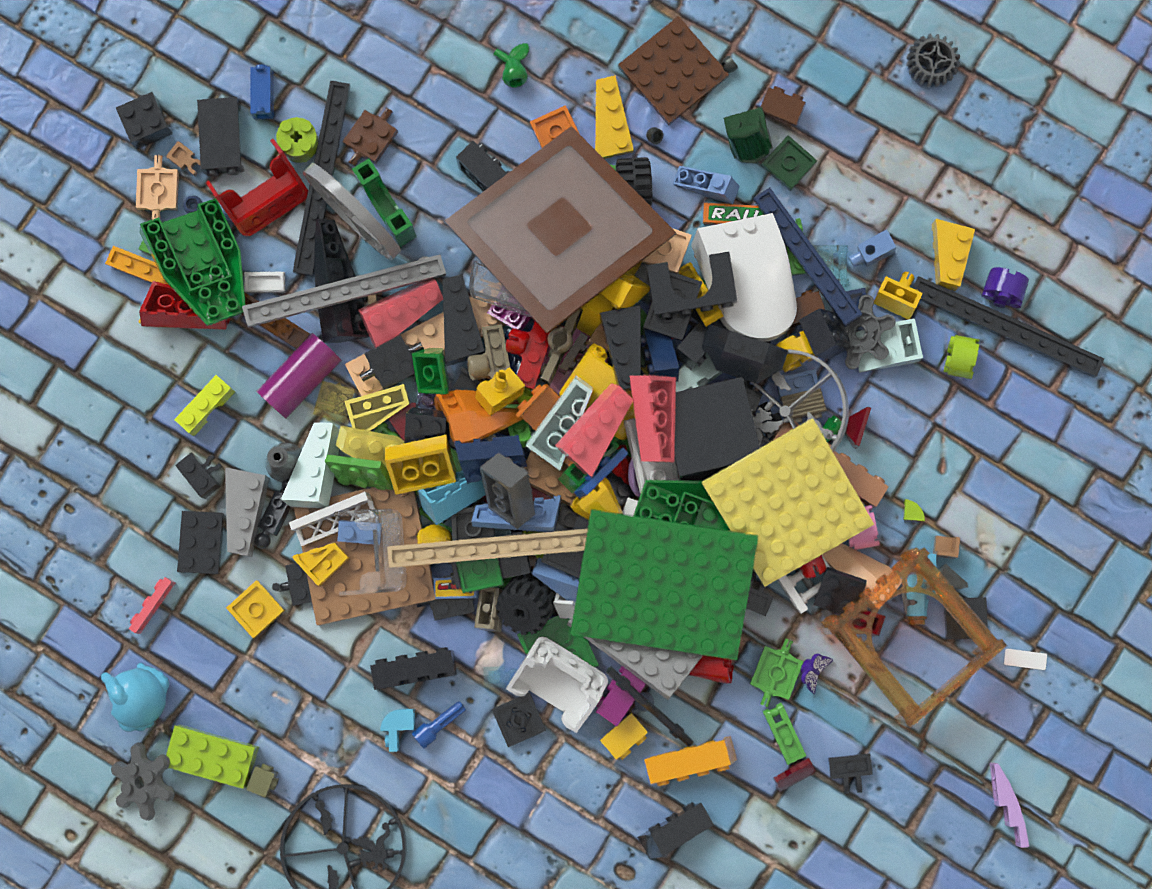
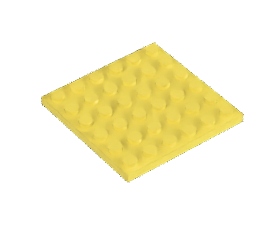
[702,418,874,587]

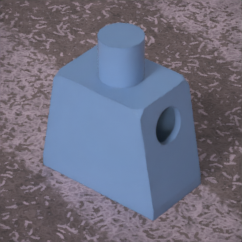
[849,229,896,267]

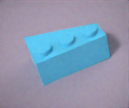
[418,470,486,525]

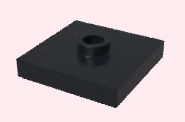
[944,597,988,640]

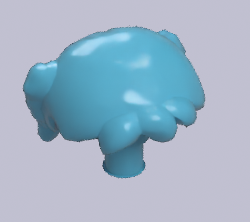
[101,663,169,732]

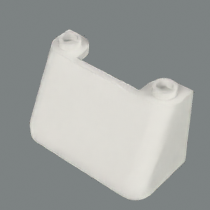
[506,637,608,733]

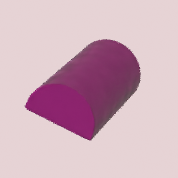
[256,333,342,419]

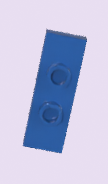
[574,448,628,498]

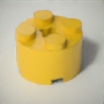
[775,331,818,373]

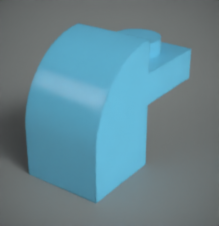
[380,708,416,752]

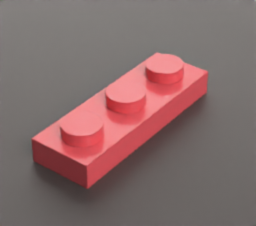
[129,577,176,634]

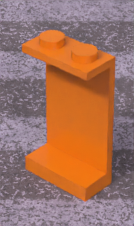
[515,384,572,466]

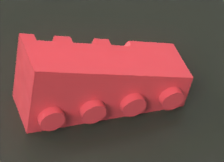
[630,375,676,462]

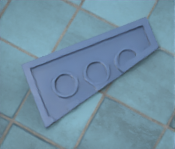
[471,495,561,532]

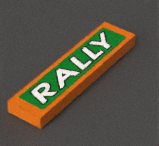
[703,203,764,225]

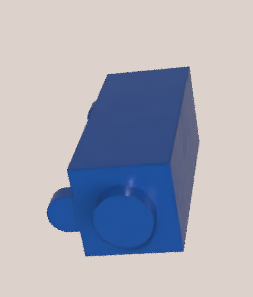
[250,64,274,119]

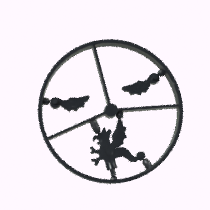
[280,784,407,889]

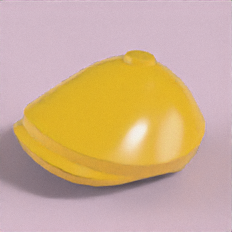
[417,524,453,544]

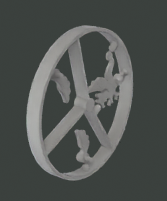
[303,163,401,261]
[735,349,849,452]

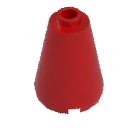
[689,655,733,684]

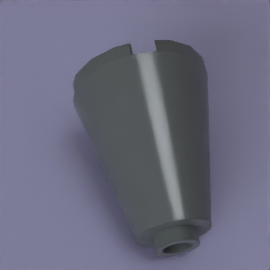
[265,442,302,482]

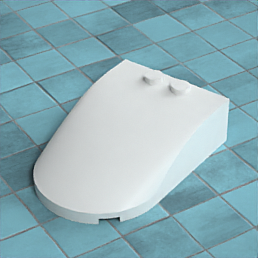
[691,213,797,342]

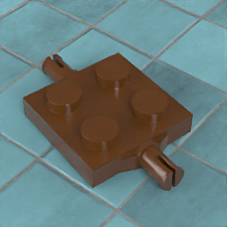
[342,107,398,167]

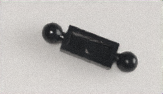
[254,479,291,549]

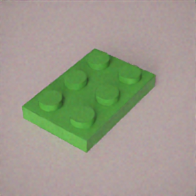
[324,454,394,490]

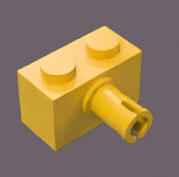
[874,272,923,320]
[475,367,525,416]

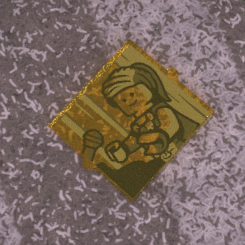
[313,381,355,424]

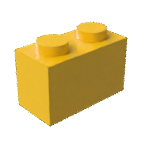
[600,713,648,760]

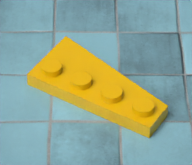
[595,75,634,159]

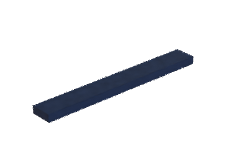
[753,187,863,327]

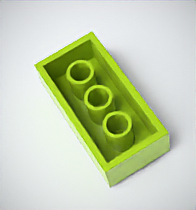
[166,725,259,789]

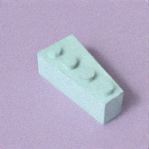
[526,375,593,470]
[281,423,340,509]

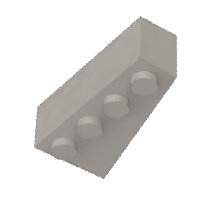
[225,467,270,557]

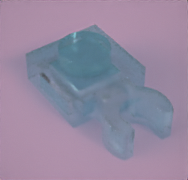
[483,666,518,688]

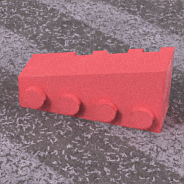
[358,279,443,347]
[555,383,633,477]

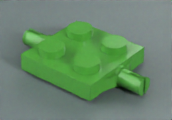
[750,638,804,707]

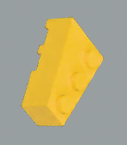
[931,219,975,291]

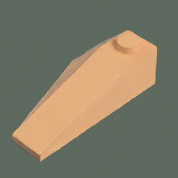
[822,543,903,610]

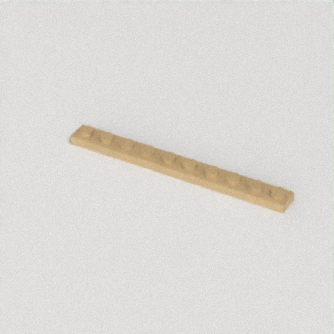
[387,529,587,568]

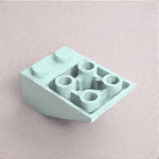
[856,319,923,373]

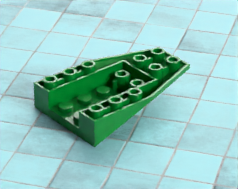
[140,198,245,326]
[633,480,731,531]

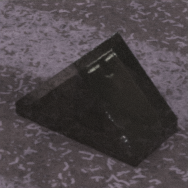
[922,563,968,591]

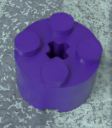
[982,267,1029,308]

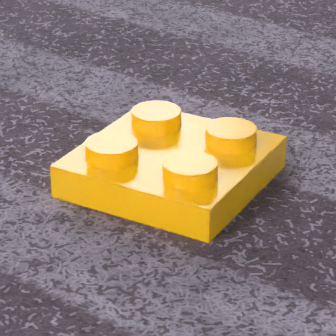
[226,580,285,638]

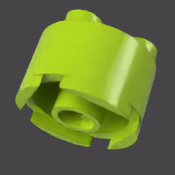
[276,117,319,163]
[943,335,980,379]

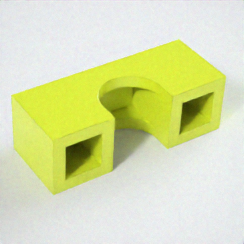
[174,375,235,436]

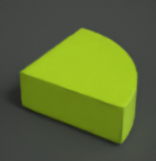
[903,499,925,522]

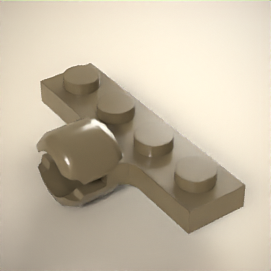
[540,309,583,385]
[467,324,516,402]

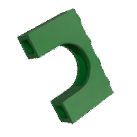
[352,158,417,247]

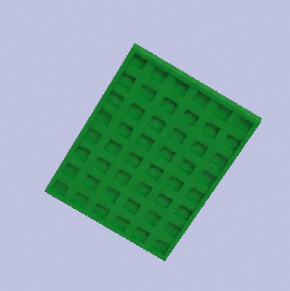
[570,509,759,660]

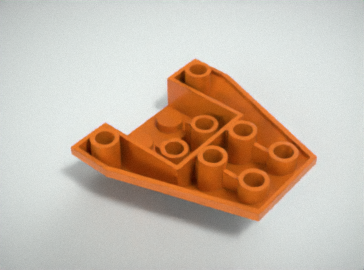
[433,390,523,444]

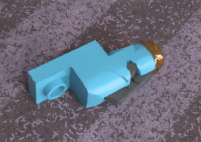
[900,554,937,625]

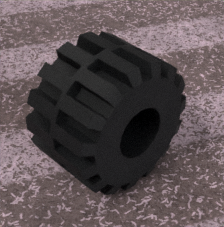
[616,157,653,206]
[496,573,556,635]

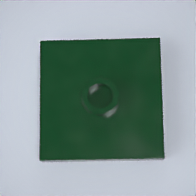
[761,135,818,191]

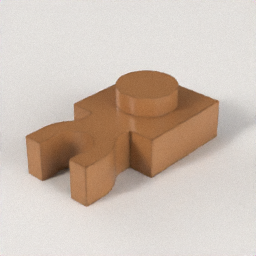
[166,141,200,176]

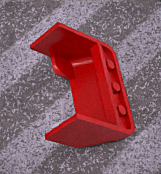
[206,138,308,236]

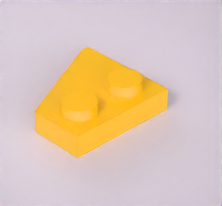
[292,543,349,586]

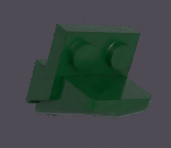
[723,107,773,163]

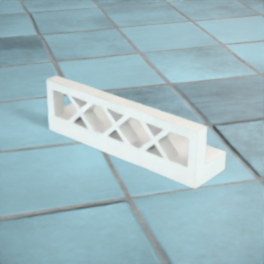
[289,492,378,546]

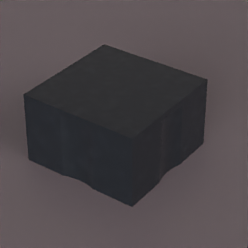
[674,377,760,481]

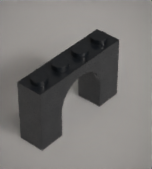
[647,251,737,319]

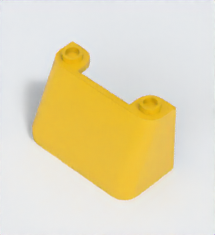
[559,343,635,440]

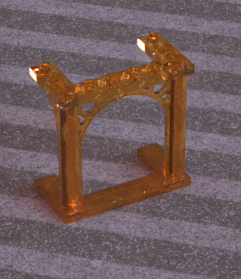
[819,547,1007,728]

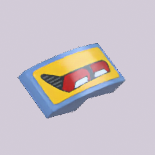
[434,578,478,599]

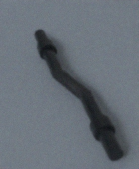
[606,667,693,747]

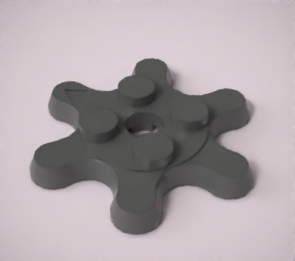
[831,295,896,369]
[111,742,175,821]

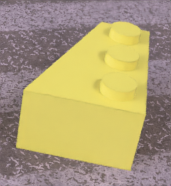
[345,384,410,431]
[336,426,404,470]

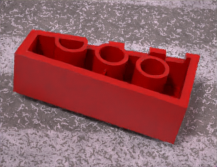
[139,281,231,330]

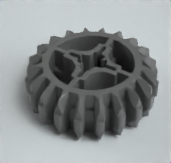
[906,33,960,87]

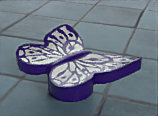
[801,653,833,694]

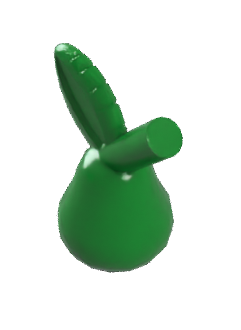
[494,43,529,88]

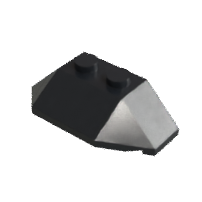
[703,325,788,383]

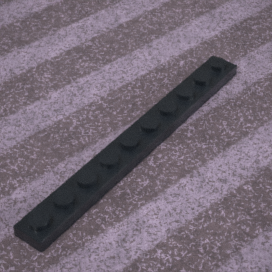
[292,80,351,277]
[912,276,1105,378]

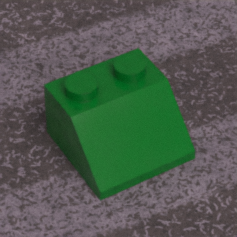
[412,348,450,394]

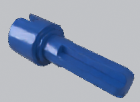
[411,701,466,749]

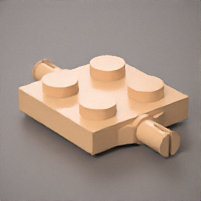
[136,155,179,219]

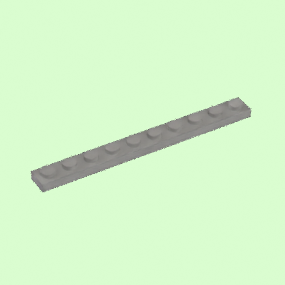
[242,255,446,328]

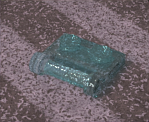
[813,245,849,287]

